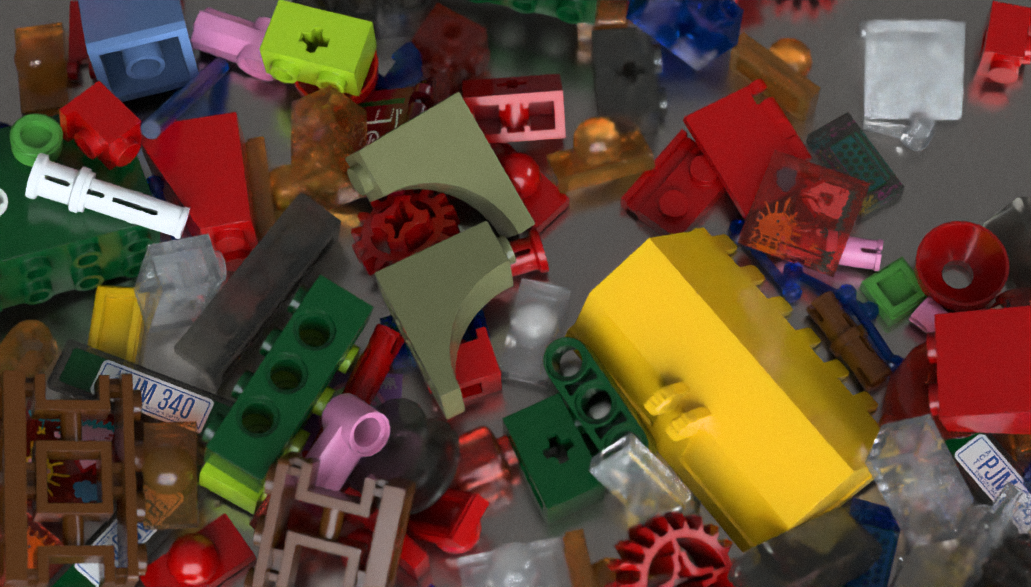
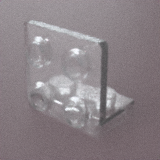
[858,19,966,120]

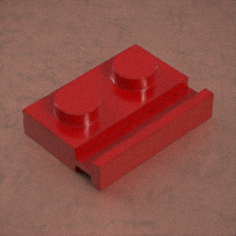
[620,129,726,236]

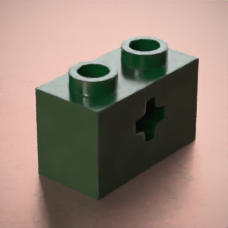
[502,393,610,525]

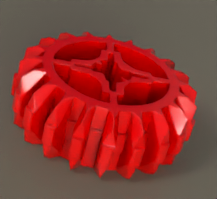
[604,511,748,587]

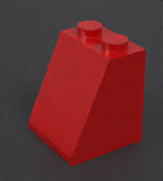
[141,112,265,271]
[926,306,1031,435]

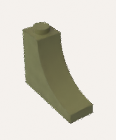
[345,92,535,238]
[374,221,516,420]

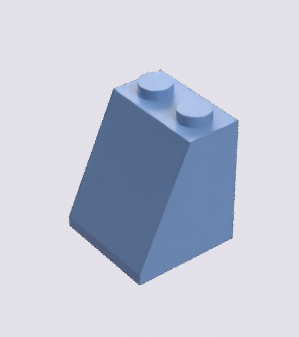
[78,0,201,102]

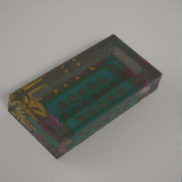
[806,112,905,218]

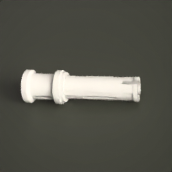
[25,152,190,239]

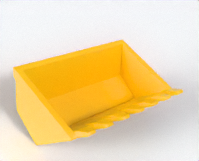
[565,227,908,573]

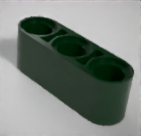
[543,337,657,472]

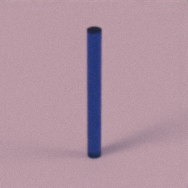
[141,57,229,139]

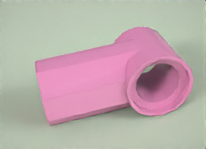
[190,7,275,81]
[297,393,390,491]

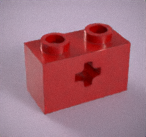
[462,73,566,144]

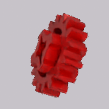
[351,189,461,276]

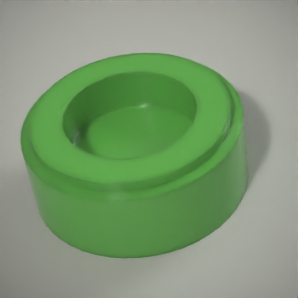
[10,113,63,167]

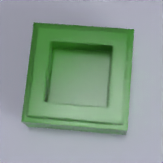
[859,256,927,327]

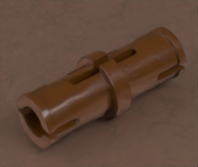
[806,291,893,391]

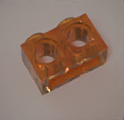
[291,85,367,211]

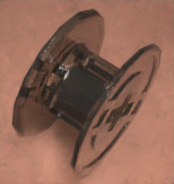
[348,397,461,515]

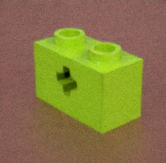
[259,0,377,96]

